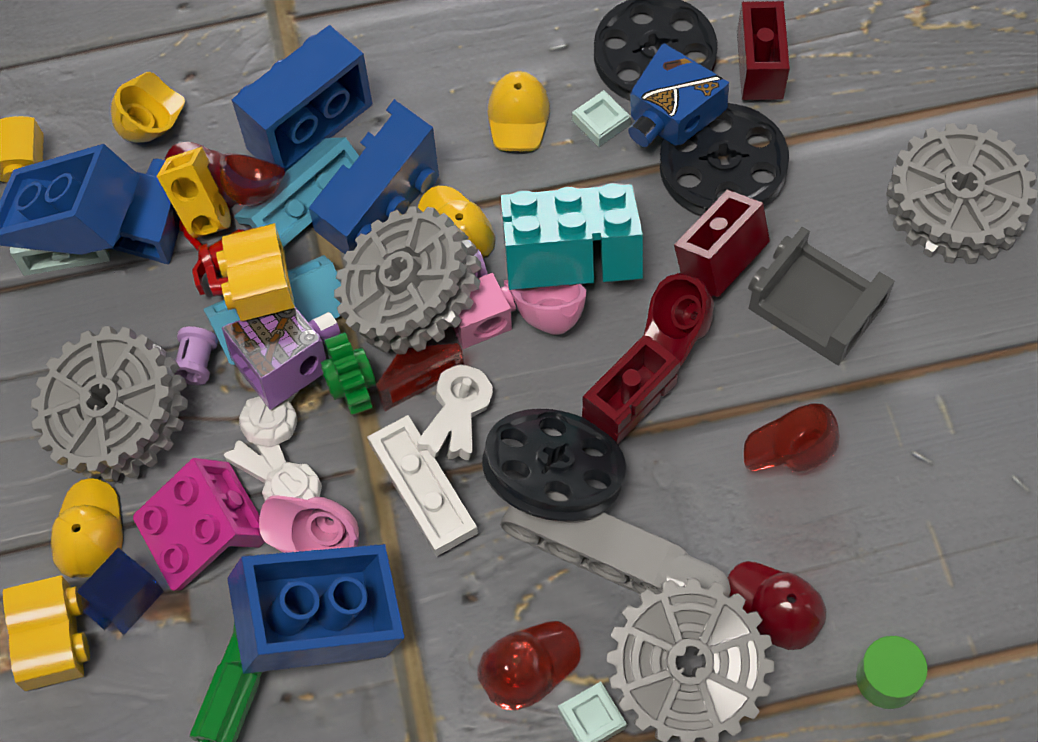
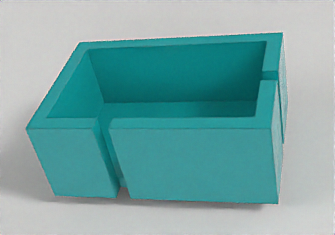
[501,183,643,290]

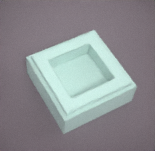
[572,90,631,147]
[558,682,627,742]

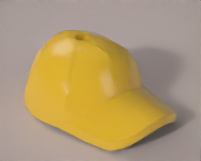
[487,71,550,151]
[111,72,185,143]
[418,186,495,258]
[51,478,123,578]

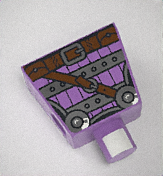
[222,307,341,409]

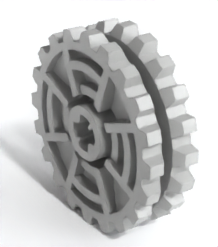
[886,123,1038,264]
[334,206,482,354]
[31,326,188,482]
[607,578,774,742]

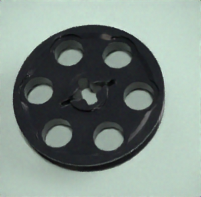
[594,0,718,101]
[660,103,789,216]
[482,409,626,522]

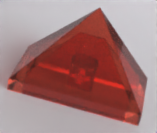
[376,343,464,411]

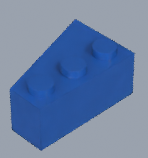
[309,99,439,254]

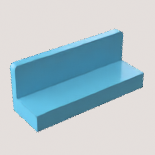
[234,137,359,247]
[203,255,341,365]

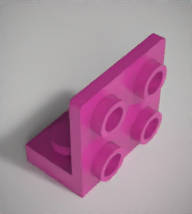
[133,458,265,591]

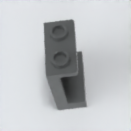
[748,227,895,366]

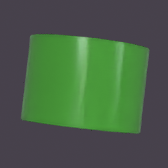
[856,636,927,709]

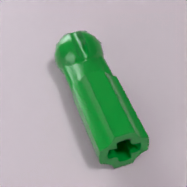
[189,622,262,742]

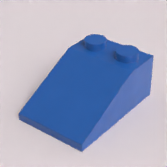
[0,144,140,255]

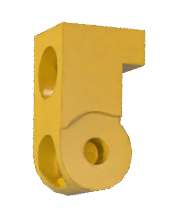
[157,147,231,238]

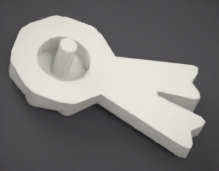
[416,365,493,460]
[239,391,299,447]
[223,440,322,501]

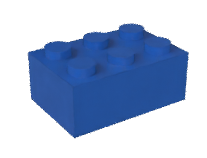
[231,25,373,178]
[227,544,405,674]

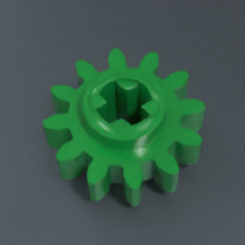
[321,333,376,415]

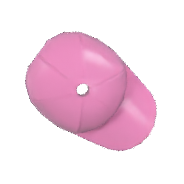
[504,280,586,335]
[259,496,359,553]

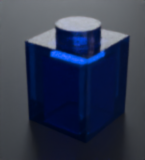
[77,548,164,635]

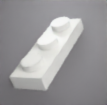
[367,415,478,557]

